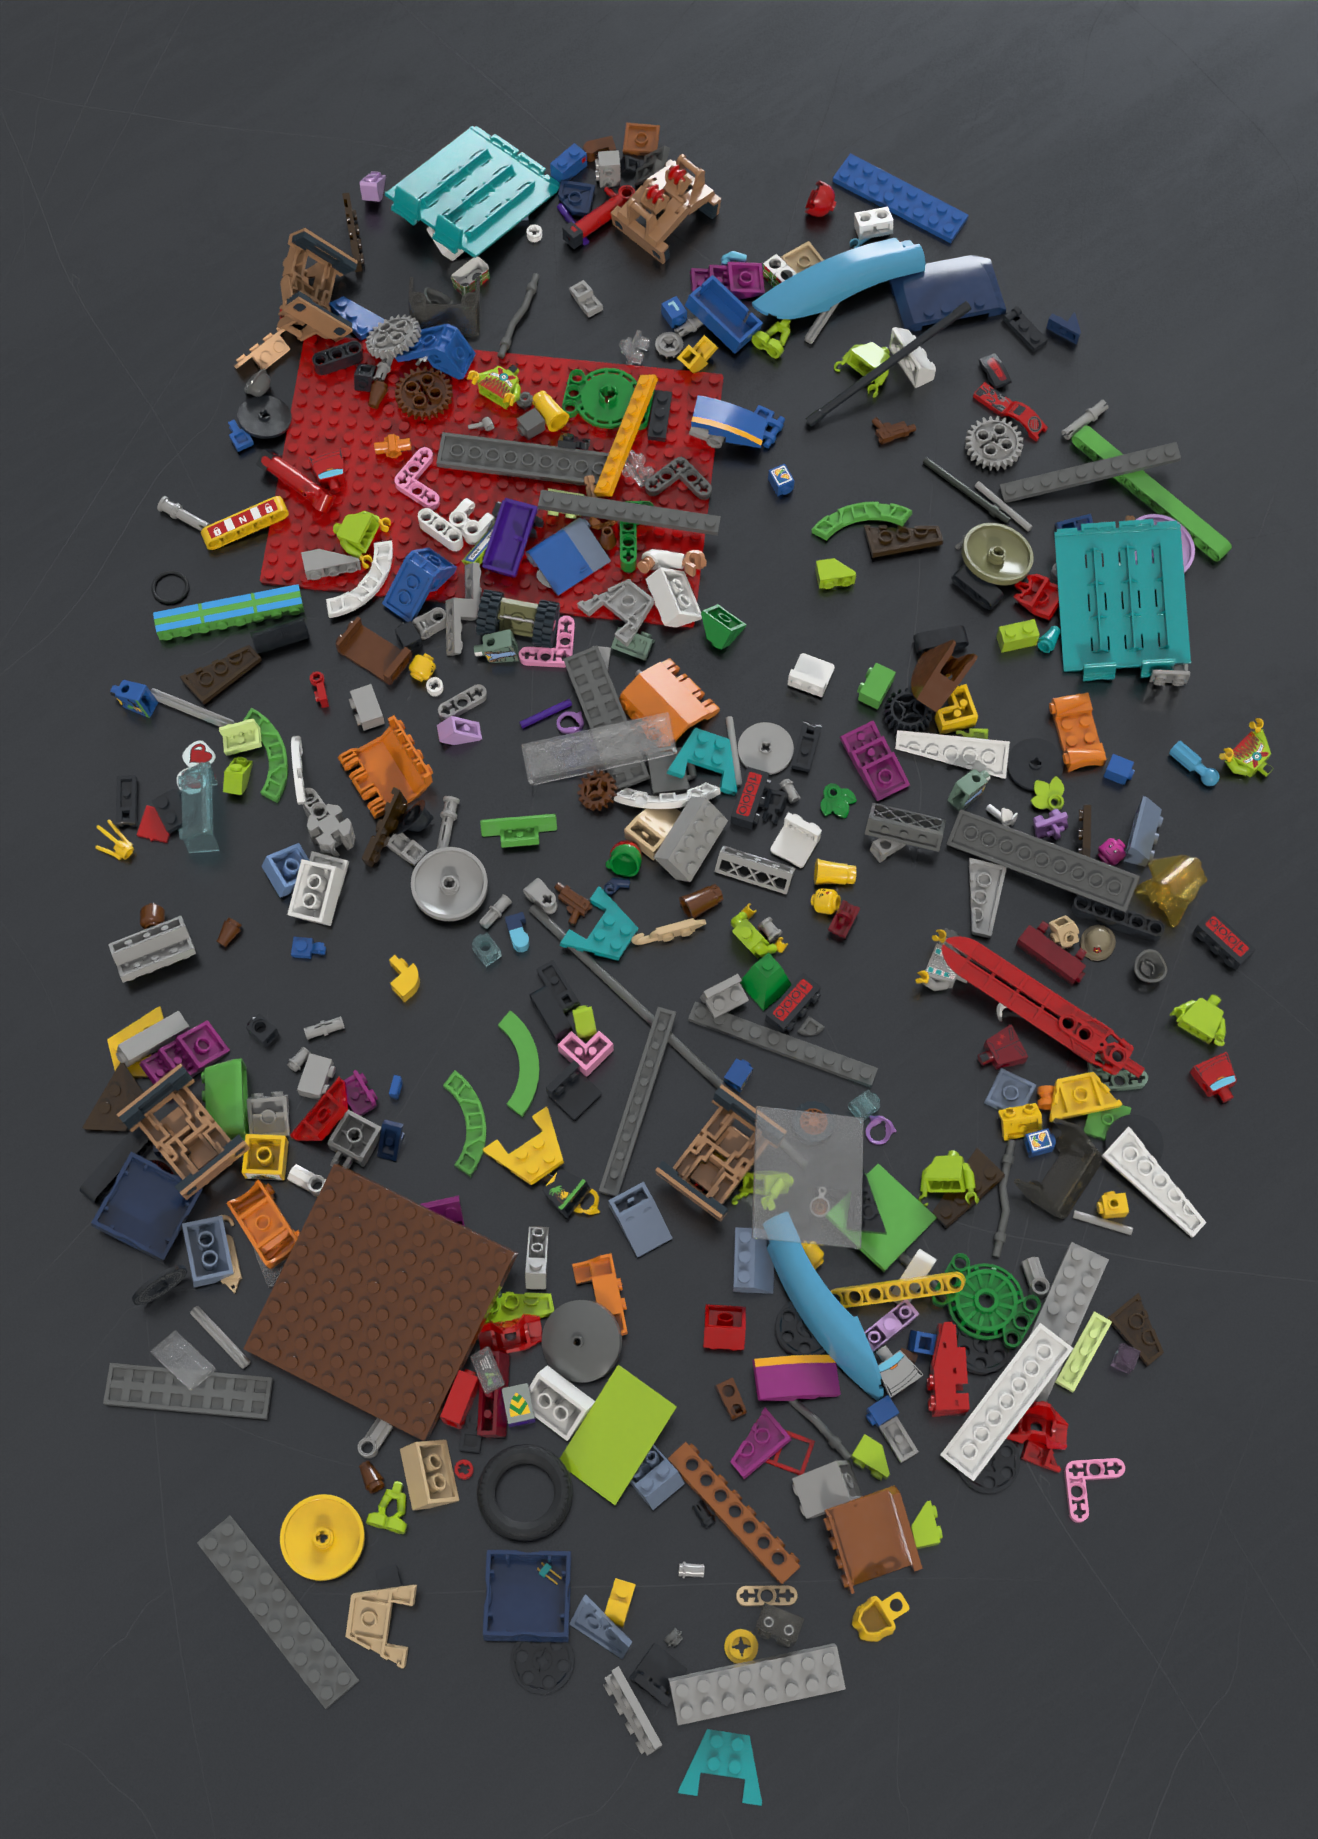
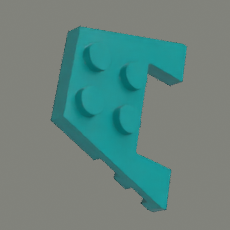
[666,728,737,796]
[560,886,639,961]
[678,1729,762,1806]

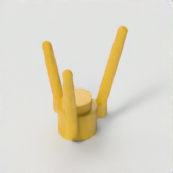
[95,819,134,860]

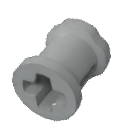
[757,917,782,943]

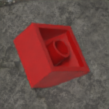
[703,1304,746,1351]

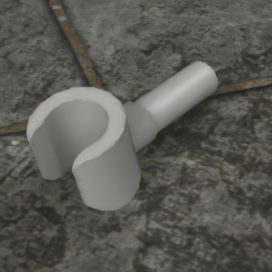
[468,417,494,431]

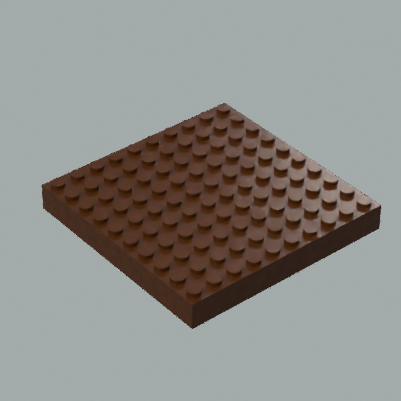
[243,1164,518,1441]

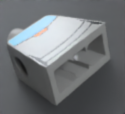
[876,1345,923,1398]

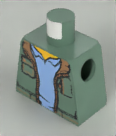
[474,629,519,663]
[948,769,990,811]

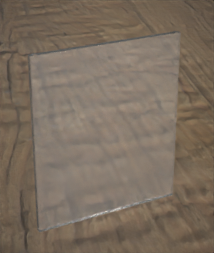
[752,1106,864,1249]

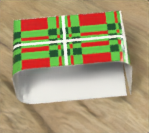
[763,254,797,288]
[451,257,490,298]

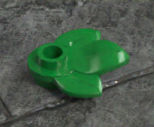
[820,783,857,818]

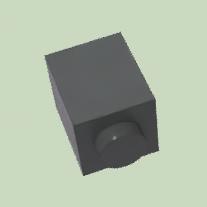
[517,408,546,440]

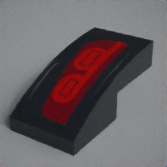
[979,353,1012,389]

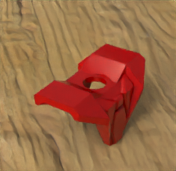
[478,1314,542,1354]
[1006,1401,1068,1450]

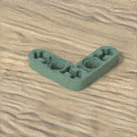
[1087,1053,1148,1091]

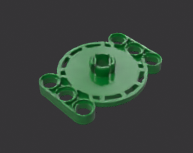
[562,368,655,430]
[931,1253,1041,1349]

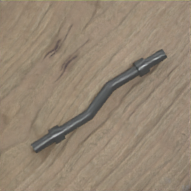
[497,273,540,359]
[992,1140,1016,1258]
[789,1399,852,1460]

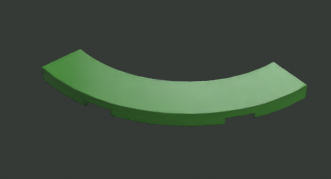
[812,502,912,540]
[243,708,288,803]
[498,1011,540,1117]
[443,1070,486,1178]

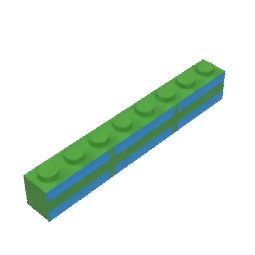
[153,584,304,640]

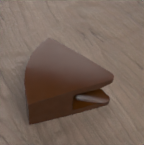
[911,639,978,712]

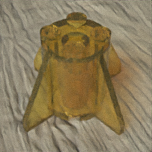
[1134,855,1207,928]

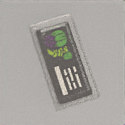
[470,1347,505,1394]

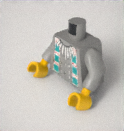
[915,929,967,991]

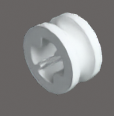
[527,225,542,242]
[426,677,443,696]

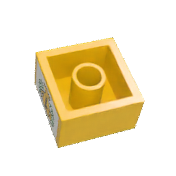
[242,1134,289,1180]

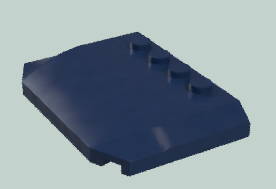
[889,255,1006,332]

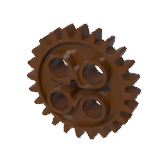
[395,366,453,421]

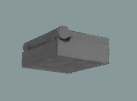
[646,747,697,796]

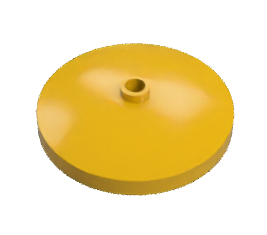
[280,1494,365,1581]

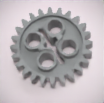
[365,314,422,360]
[965,416,1023,471]

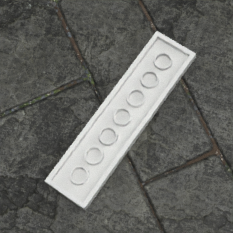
[940,1323,1074,1481]

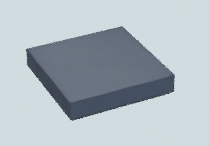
[984,1068,1036,1110]

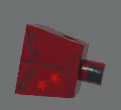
[977,1024,1028,1070]

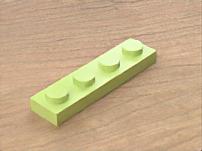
[1055,1312,1112,1393]

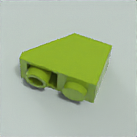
[815,558,856,589]
[223,757,253,795]
[572,1006,597,1043]
[851,1434,890,1480]
[911,1500,943,1549]

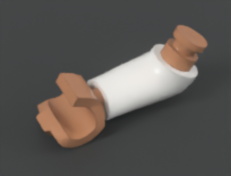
[637,549,707,577]

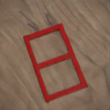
[756,1419,815,1475]

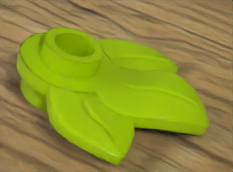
[1031,776,1064,811]

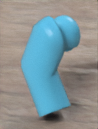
[721,251,747,266]

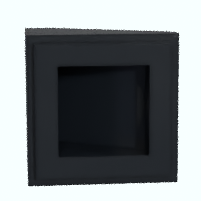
[620,155,640,176]

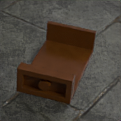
[336,617,413,686]

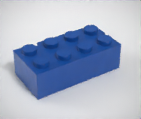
[685,275,763,353]

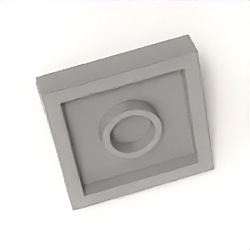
[700,974,749,1019]

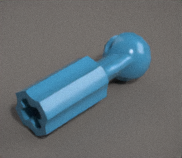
[1169,740,1220,786]

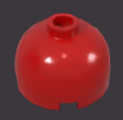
[805,180,837,217]

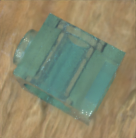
[471,933,502,967]
[848,1089,880,1123]

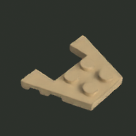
[345,1585,417,1668]

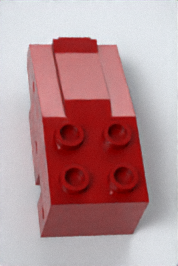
[926,1322,970,1417]

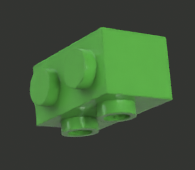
[857,663,896,709]

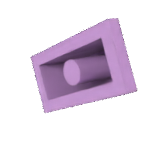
[437,716,482,745]

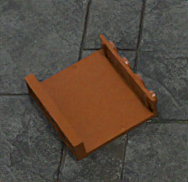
[823,1485,923,1594]

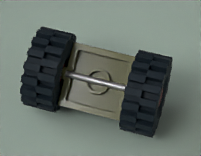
[476,589,560,648]

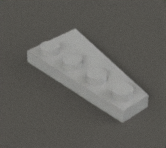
[969,858,1007,938]

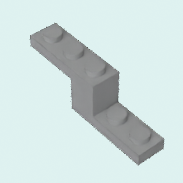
[446,563,482,656]

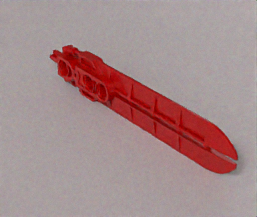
[941,936,1145,1078]

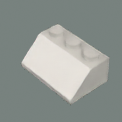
[889,327,936,388]
[646,567,702,627]
[287,859,345,926]
[529,1365,595,1441]

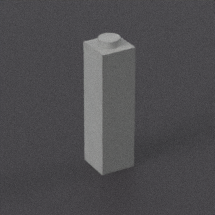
[116,1011,189,1067]

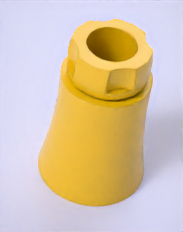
[532,391,569,432]
[814,859,856,885]

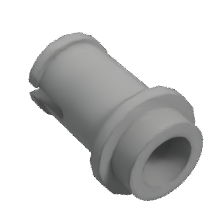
[779,778,801,804]
[287,1047,310,1072]
[678,1561,704,1579]

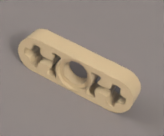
[736,1586,797,1606]

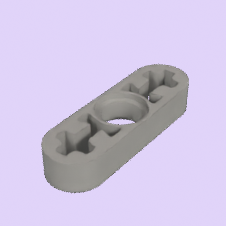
[438,684,487,721]

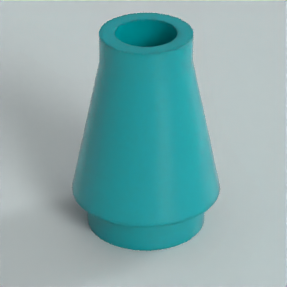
[1038,626,1061,653]

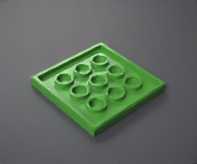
[825,1164,937,1272]

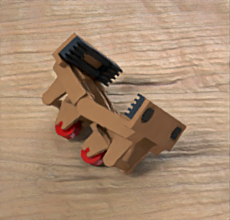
[611,154,721,264]
[277,228,357,342]

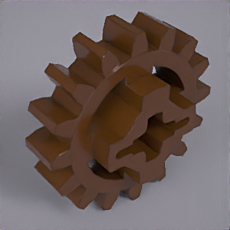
[577,770,618,811]

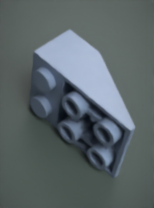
[608,1182,673,1258]
[630,1444,685,1510]

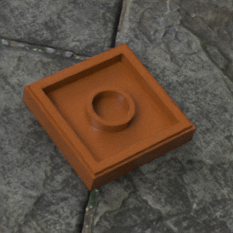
[623,123,660,156]

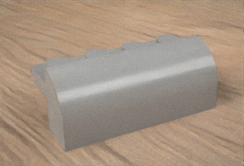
[108,916,196,983]

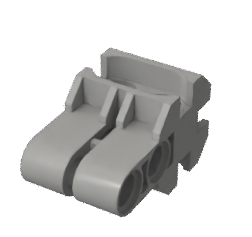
[302,788,355,858]

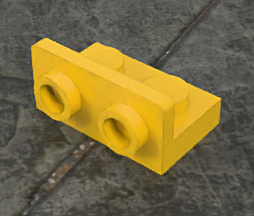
[998,1103,1042,1141]

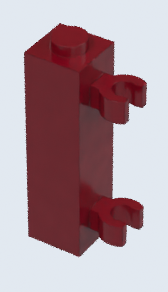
[1016,921,1087,986]

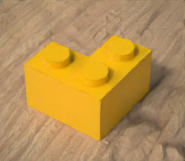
[935,684,978,735]

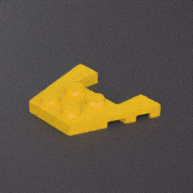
[107,1007,164,1078]
[483,1107,564,1185]

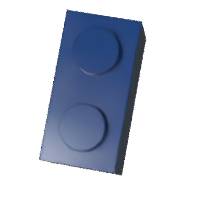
[550,143,587,183]

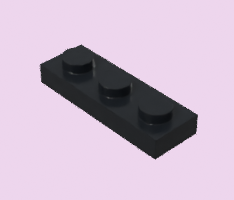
[648,390,672,442]

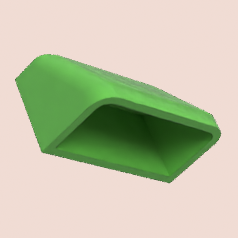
[201,1058,249,1146]

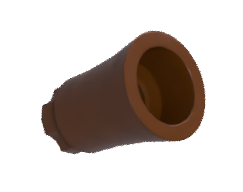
[679,884,724,919]

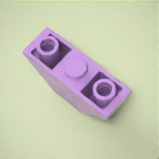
[360,171,386,202]
[864,1299,919,1352]

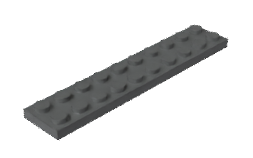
[436,432,609,486]
[947,809,1140,913]
[197,1515,360,1709]

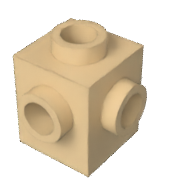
[1049,915,1079,949]

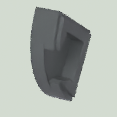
[797,1016,825,1036]

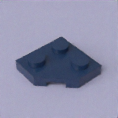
[558,180,595,217]

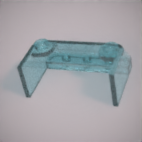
[178,762,219,853]

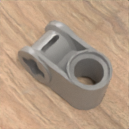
[412,607,446,640]
[523,878,558,915]

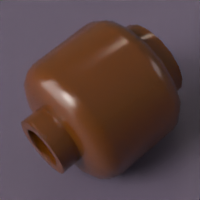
[140,903,165,929]

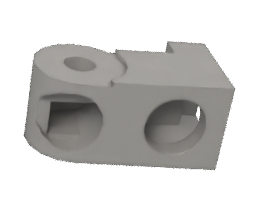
[870,838,906,863]

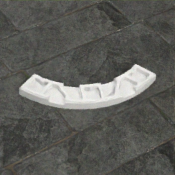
[326,540,393,618]
[291,736,306,805]
[614,782,720,809]

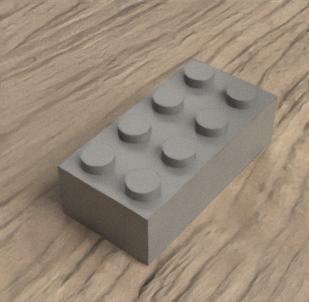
[654,796,728,882]

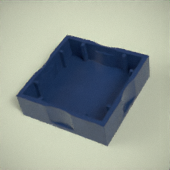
[91,1152,203,1263]
[483,1550,572,1642]

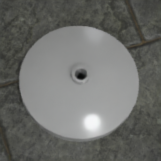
[411,847,488,921]

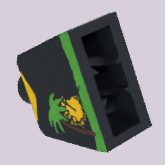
[541,1170,591,1218]

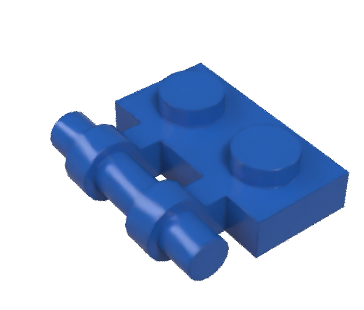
[754,405,785,448]

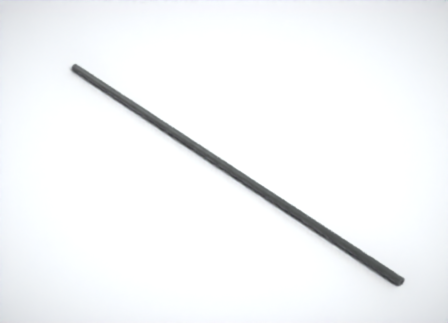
[529,904,955,1307]

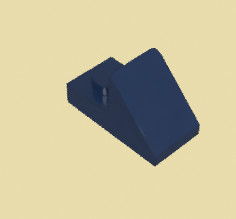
[1046,312,1081,345]
[377,1119,405,1161]

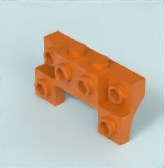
[572,1253,628,1335]

